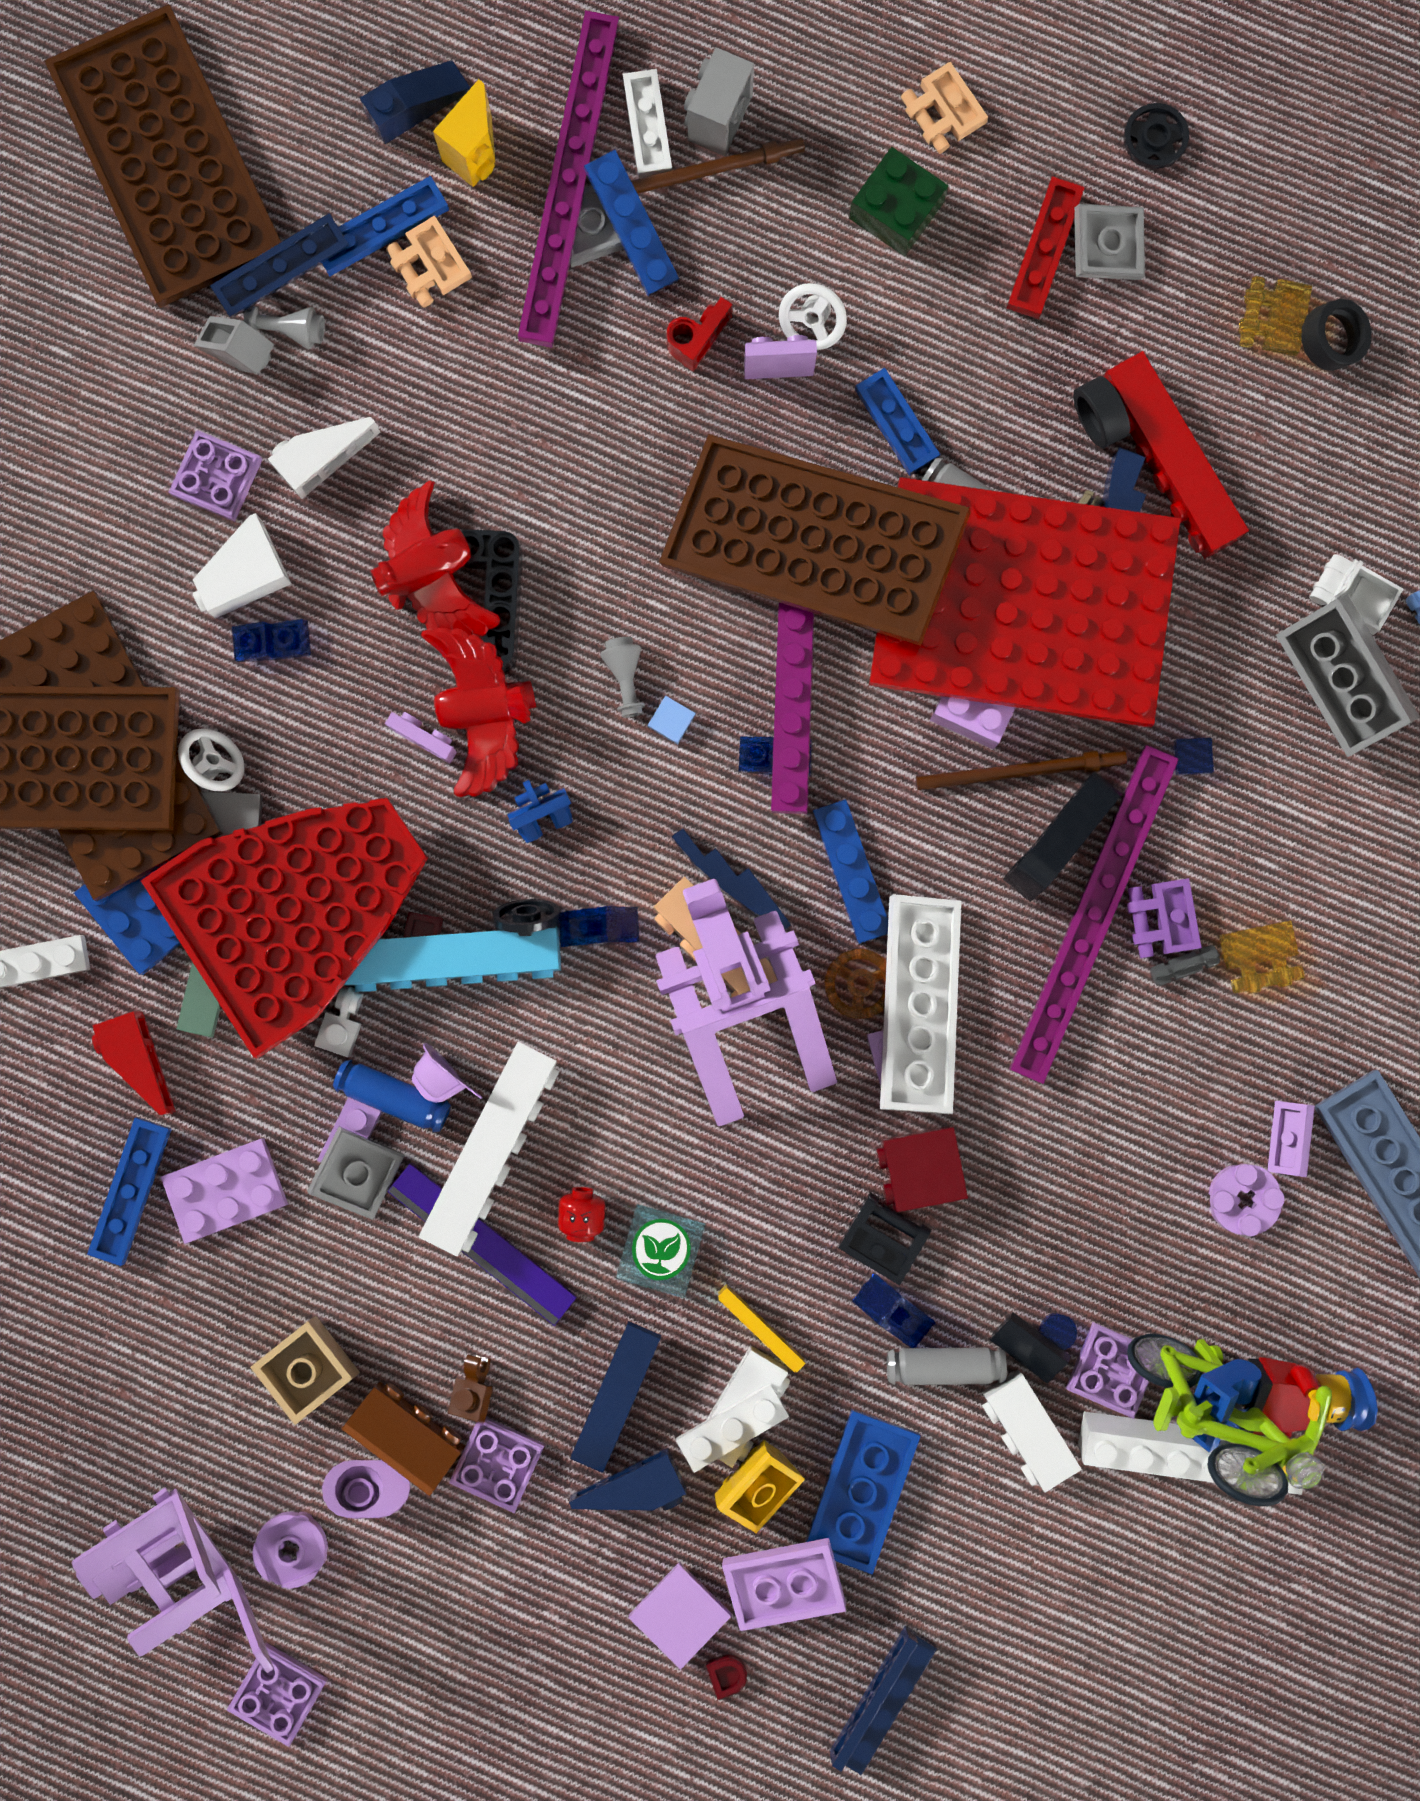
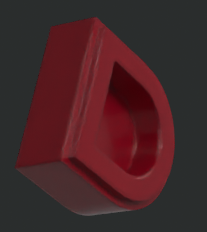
[706,1654,747,1700]

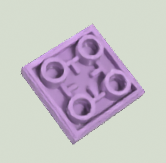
[744,335,817,379]
[168,430,263,522]
[1066,1322,1161,1419]
[449,1417,545,1513]
[628,1562,731,1670]
[227,1642,328,1747]

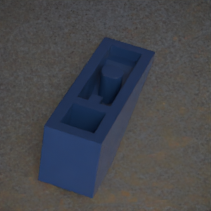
[360,60,470,144]
[569,1448,687,1511]

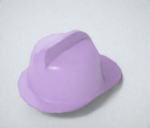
[412,1043,483,1103]
[322,1460,410,1519]

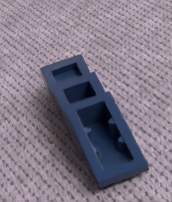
[672,828,791,931]
[570,1321,662,1473]

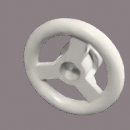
[779,283,847,350]
[178,729,245,791]

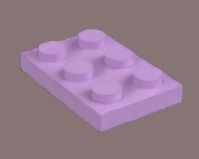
[161,1138,288,1244]
[722,1538,846,1631]

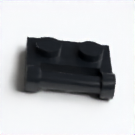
[837,1192,932,1286]

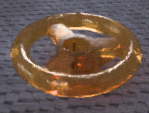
[824,949,887,1019]

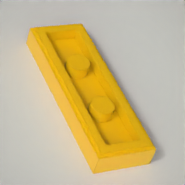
[718,1284,806,1372]

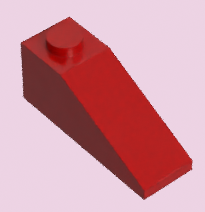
[92,1011,176,1116]

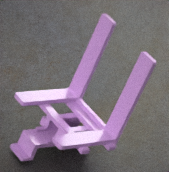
[656,879,837,1126]
[72,1487,274,1673]

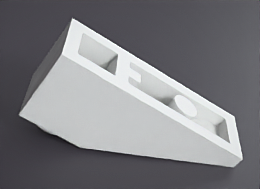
[268,417,381,499]

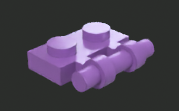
[1127,878,1202,958]

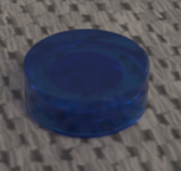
[1039,1313,1077,1350]

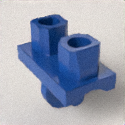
[507,780,573,843]

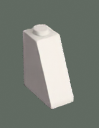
[193,513,291,619]

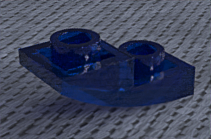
[232,619,311,662]
[739,736,813,777]

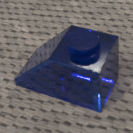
[559,906,639,947]
[852,1273,936,1348]

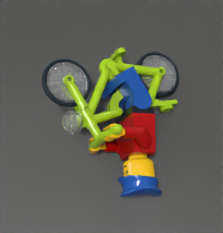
[1127,1334,1378,1507]

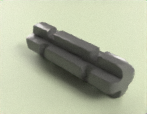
[1150,945,1220,986]

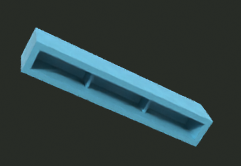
[344,927,561,992]

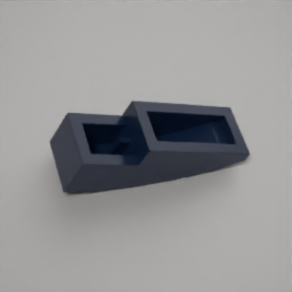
[1102,447,1146,512]

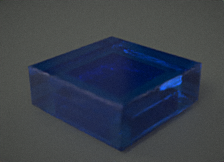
[1174,738,1214,775]

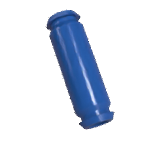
[333,1060,451,1133]

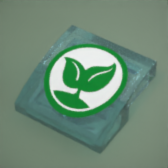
[616,1204,705,1298]

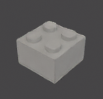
[684,47,754,157]

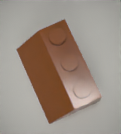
[342,1382,465,1496]

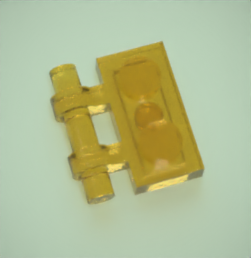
[1238,276,1312,357]
[1219,920,1305,994]

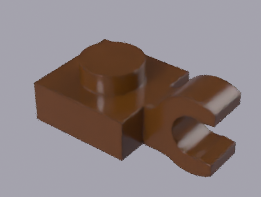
[447,1355,493,1423]

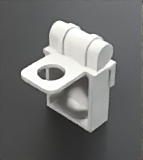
[1309,554,1403,635]

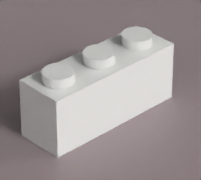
[706,1345,790,1468]
[982,1370,1082,1493]

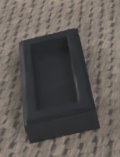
[990,1312,1071,1384]

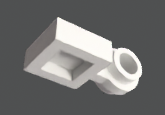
[314,987,363,1057]

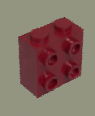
[876,1126,968,1212]

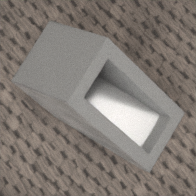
[194,316,274,374]

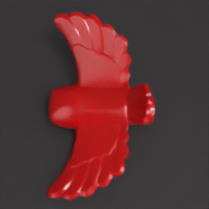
[370,481,500,637]
[421,627,536,797]

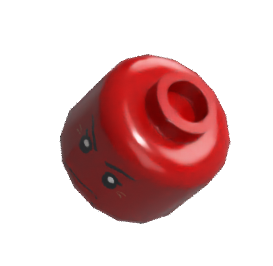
[558,1187,605,1242]

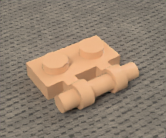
[901,62,988,154]
[386,216,472,308]

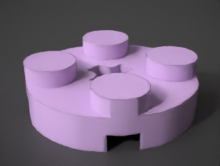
[1209,1164,1285,1236]
[253,1511,328,1589]

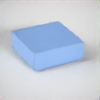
[647,695,696,745]

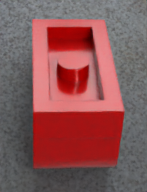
[667,297,733,372]

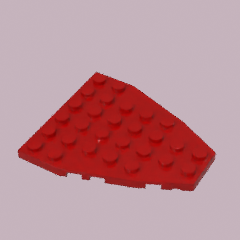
[141,798,428,1059]

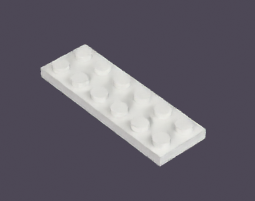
[880,894,961,1114]

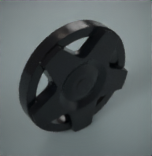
[1123,103,1189,169]
[493,899,560,936]

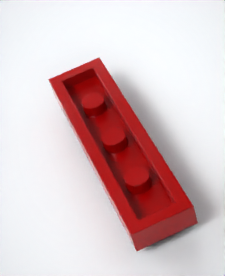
[1006,176,1085,319]

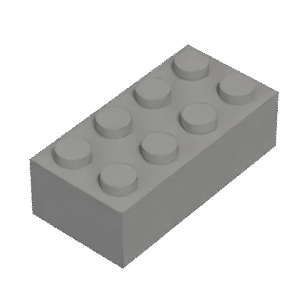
[1276,595,1420,757]

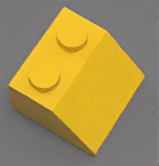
[433,79,495,187]
[715,1440,805,1533]

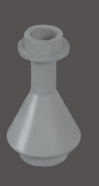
[243,307,325,350]
[600,637,645,718]

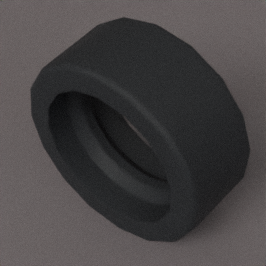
[1301,298,1372,371]
[1073,376,1130,449]

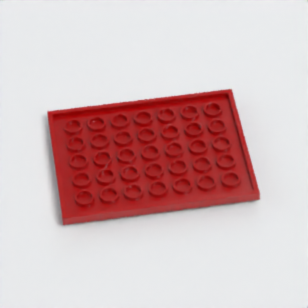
[869,477,1181,728]

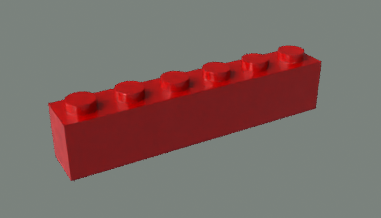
[1103,351,1249,560]

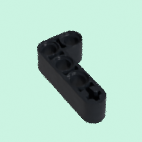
[461,529,523,673]
[1003,771,1122,902]

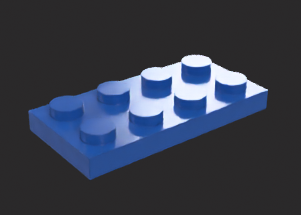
[805,1409,921,1575]

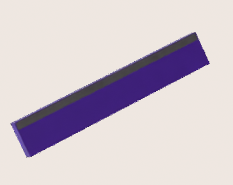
[387,1163,577,1326]

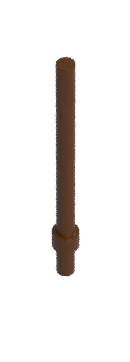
[631,137,805,194]
[915,751,1127,790]

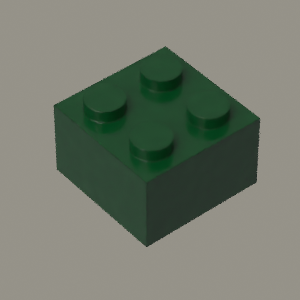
[849,146,949,257]

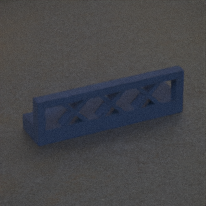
[210,213,349,318]
[830,1626,937,1776]

